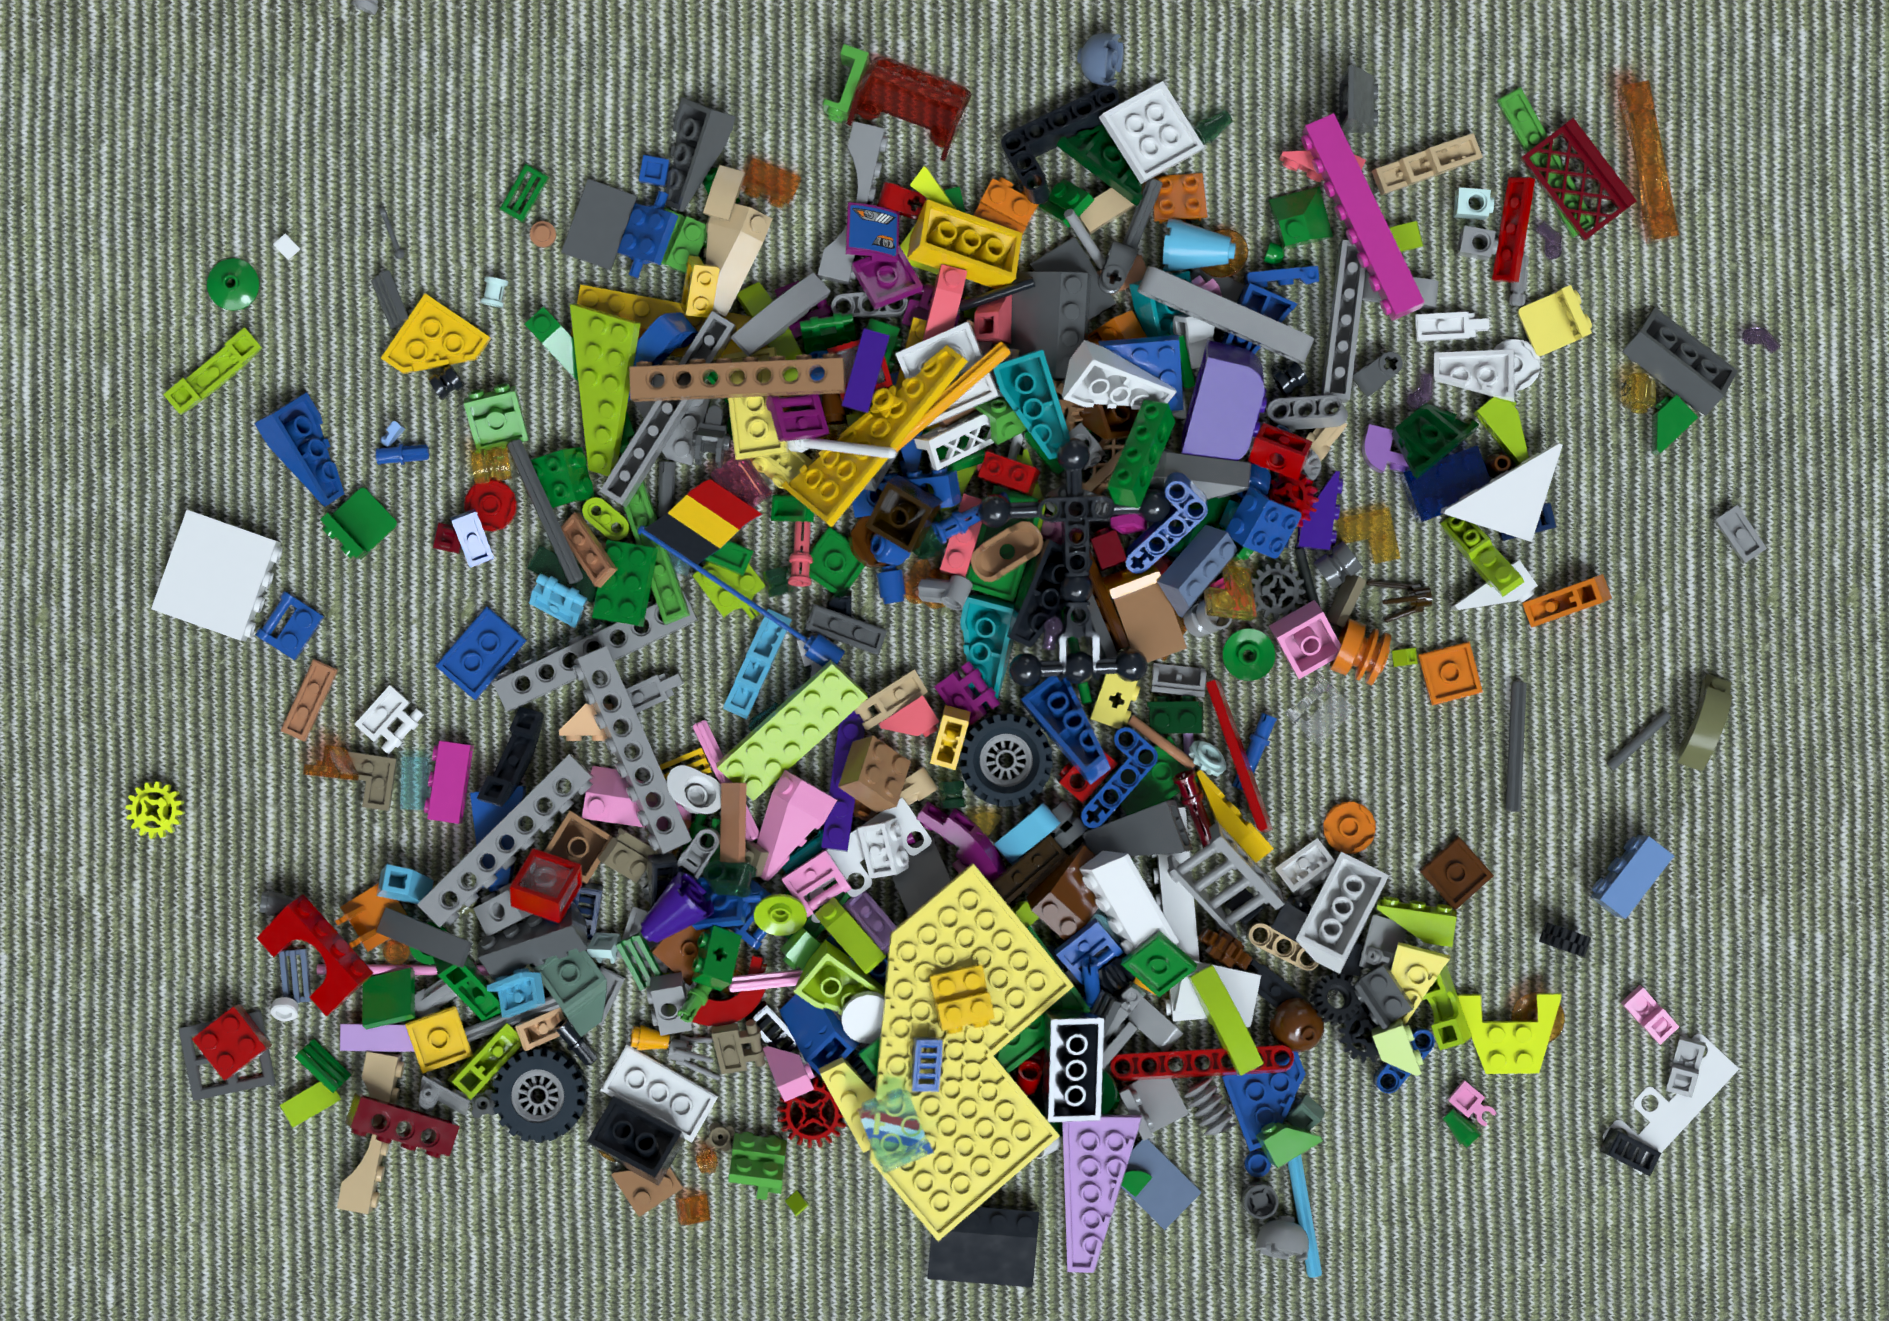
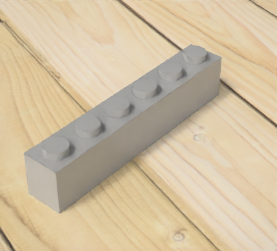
[1321,240,1366,403]

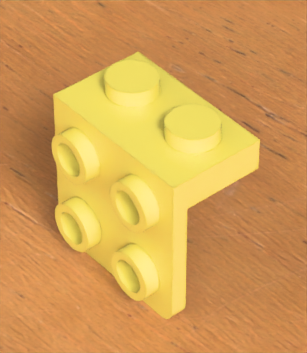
[1518,285,1592,356]

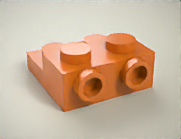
[973,177,1039,235]

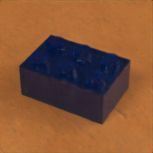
[1399,445,1490,524]

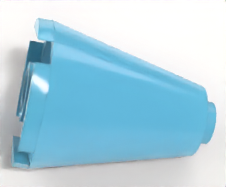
[1163,219,1236,272]

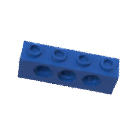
[852,467,962,517]

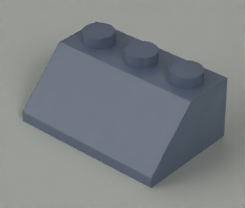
[1157,525,1238,617]

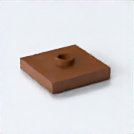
[650,926,706,986]

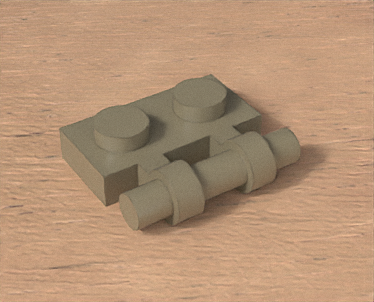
[711,1019,765,1074]

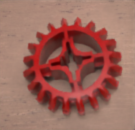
[777,1076,846,1148]

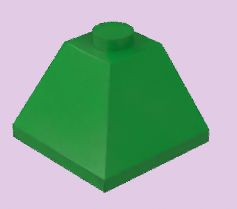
[1268,186,1333,250]

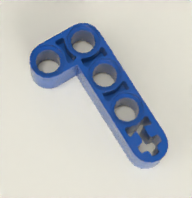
[628,312,699,401]
[1126,472,1208,574]
[1081,727,1158,828]

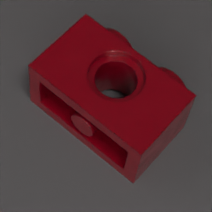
[1091,527,1127,571]

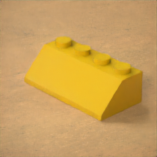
[907,199,1023,289]

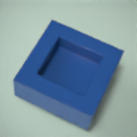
[639,155,670,187]

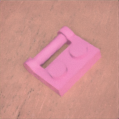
[782,849,852,918]

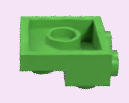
[661,208,707,275]
[463,383,529,453]
[728,1132,787,1189]

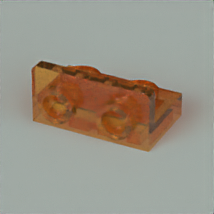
[741,158,802,209]

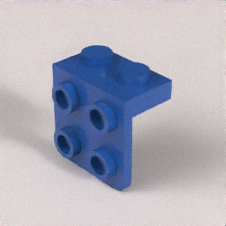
[1225,487,1302,559]

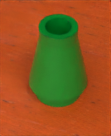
[1442,1108,1481,1148]

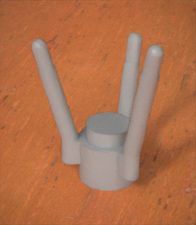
[668,1035,720,1080]

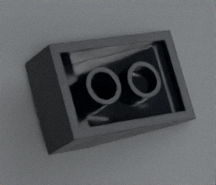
[587,1096,685,1186]

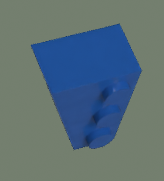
[1221,283,1298,354]

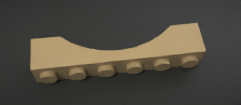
[337,1051,405,1214]

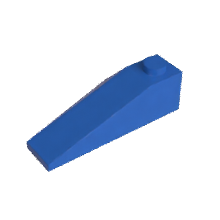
[254,392,344,507]

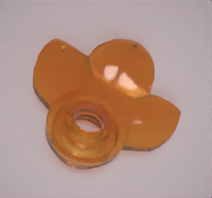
[905,558,951,609]

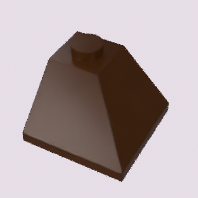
[1079,404,1139,440]

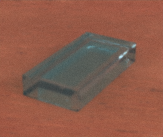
[400,757,430,810]

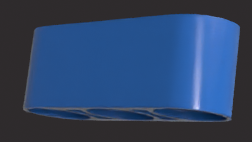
[1373,1027,1435,1094]

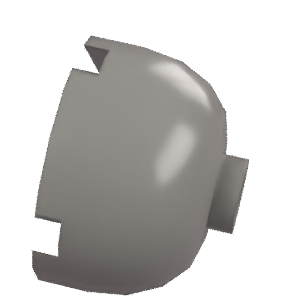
[1255,1216,1309,1261]

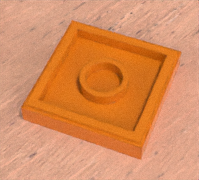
[1418,641,1483,706]

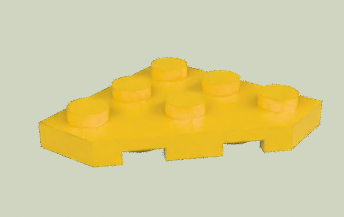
[381,294,491,374]

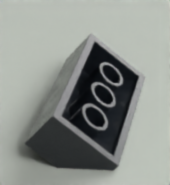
[1042,1009,1104,1122]

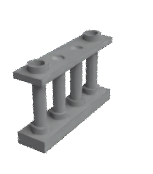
[1167,822,1285,938]

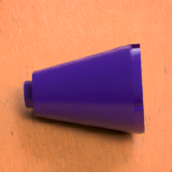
[640,872,714,943]

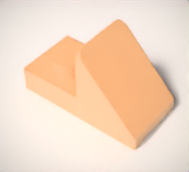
[515,1008,565,1051]

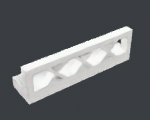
[914,411,994,470]

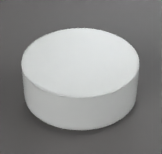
[271,997,298,1021]

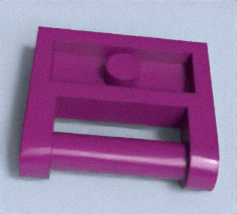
[766,394,829,442]

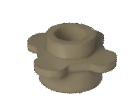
[706,1122,735,1152]

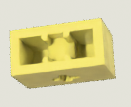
[1090,674,1141,730]

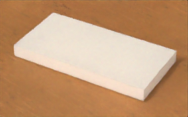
[600,1044,718,1143]

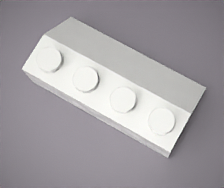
[1079,851,1179,955]
[1296,852,1389,974]

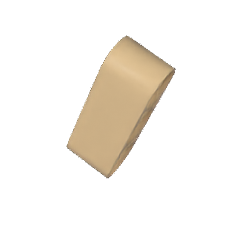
[1246,922,1319,971]

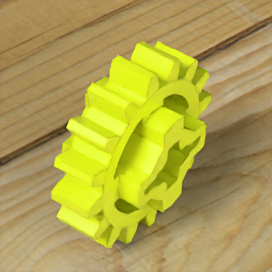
[125,781,185,839]

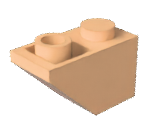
[559,704,614,741]

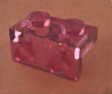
[711,455,773,508]

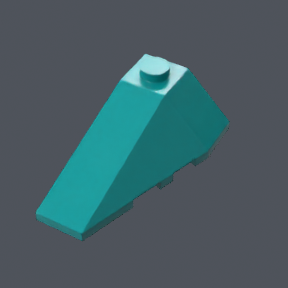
[993,349,1070,460]
[960,595,1016,708]

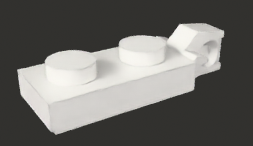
[1415,312,1489,342]

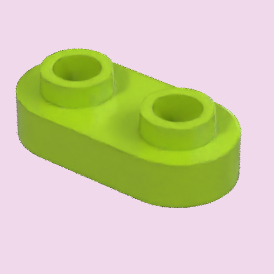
[582,497,630,541]

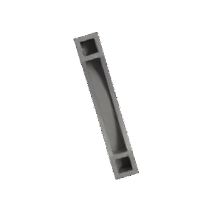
[818,121,888,285]

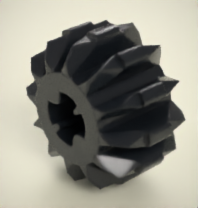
[1098,954,1135,994]

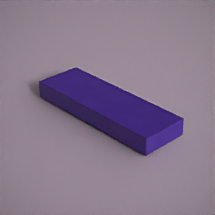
[842,328,890,413]

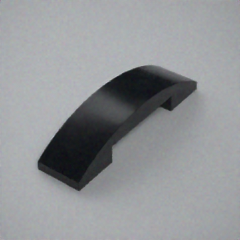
[477,707,544,807]

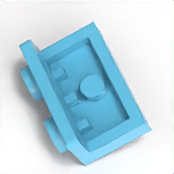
[487,969,546,1018]

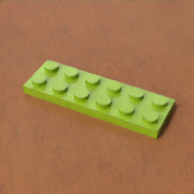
[716,660,868,801]

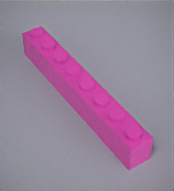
[1301,113,1424,321]

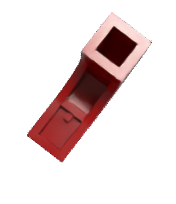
[692,954,767,1026]

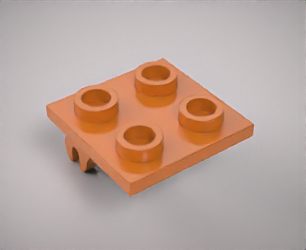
[335,883,408,952]

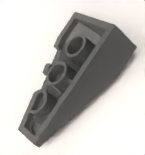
[665,97,736,212]

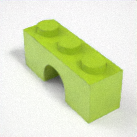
[1422,964,1472,1050]

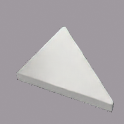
[1440,443,1562,542]

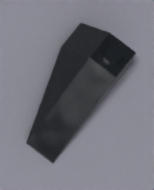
[1007,539,1093,648]

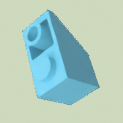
[376,864,434,904]

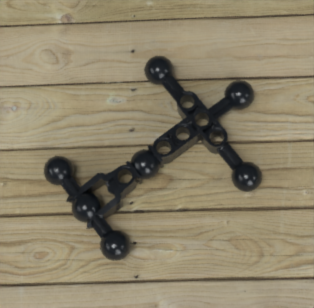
[978,438,1171,686]

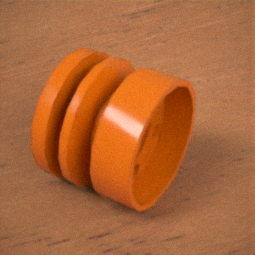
[1329,618,1392,686]

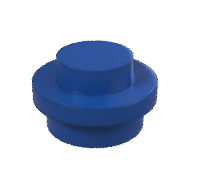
[1244,1150,1271,1177]

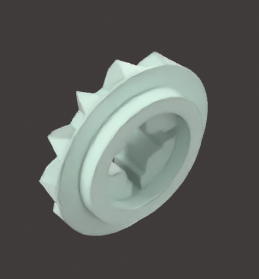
[1189,740,1226,777]

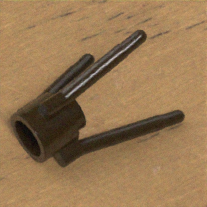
[1366,580,1432,623]

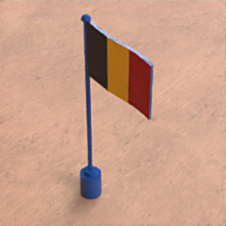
[637,479,846,667]

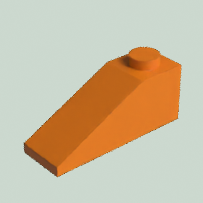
[1522,574,1612,628]

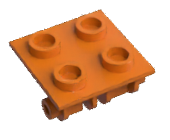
[1153,173,1208,224]

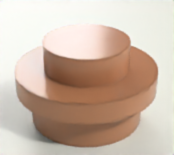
[530,221,556,248]

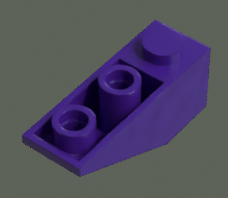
[1296,471,1343,551]

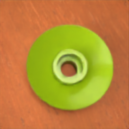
[754,894,807,936]

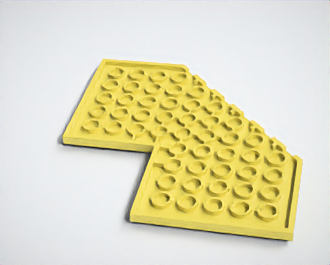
[869,864,1074,1241]

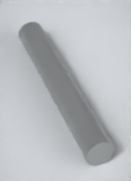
[1064,209,1105,270]

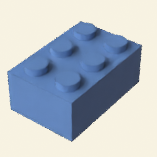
[1591,835,1674,919]

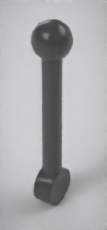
[379,207,405,259]

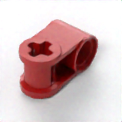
[877,182,926,220]
[1015,1048,1044,1095]

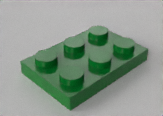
[592,540,658,627]

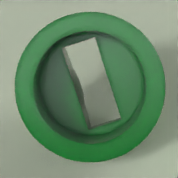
[1263,242,1285,264]

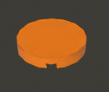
[1323,802,1376,854]

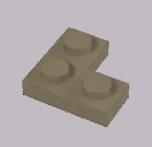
[340,751,398,811]

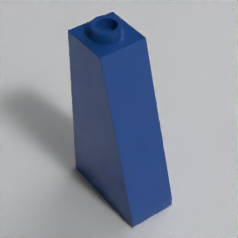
[470,786,526,892]

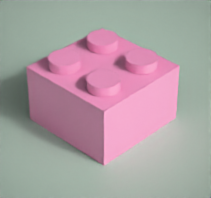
[1269,600,1341,679]

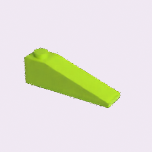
[793,940,885,1015]

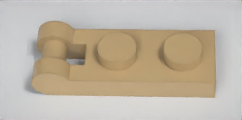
[854,669,928,730]

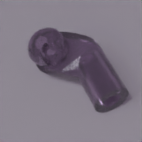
[1742,328,1781,354]

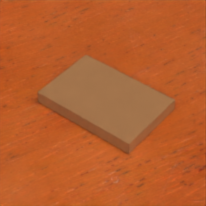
[1113,574,1187,663]

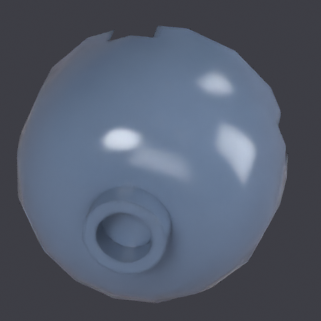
[1077,33,1124,86]

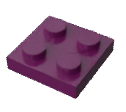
[851,245,923,309]

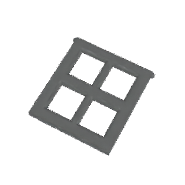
[179,1009,276,1101]

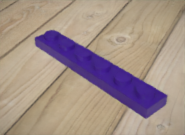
[821,695,870,852]

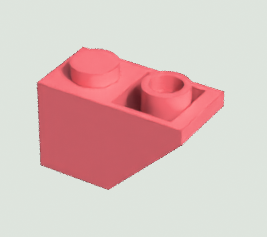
[974,295,1012,345]

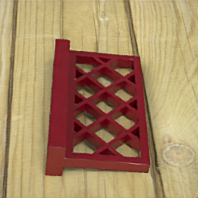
[1520,118,1637,241]

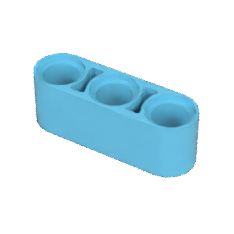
[994,803,1061,864]

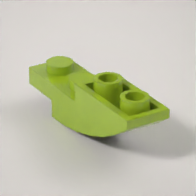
[1440,516,1524,597]

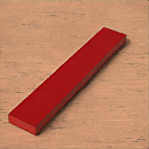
[1206,679,1273,833]

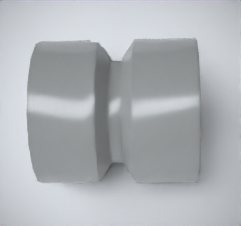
[1184,596,1233,637]

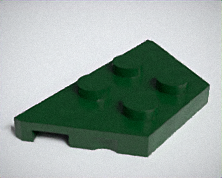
[1056,125,1143,207]
[1392,403,1479,479]

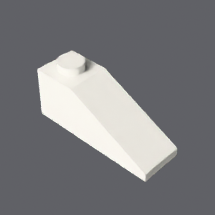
[1451,560,1538,611]

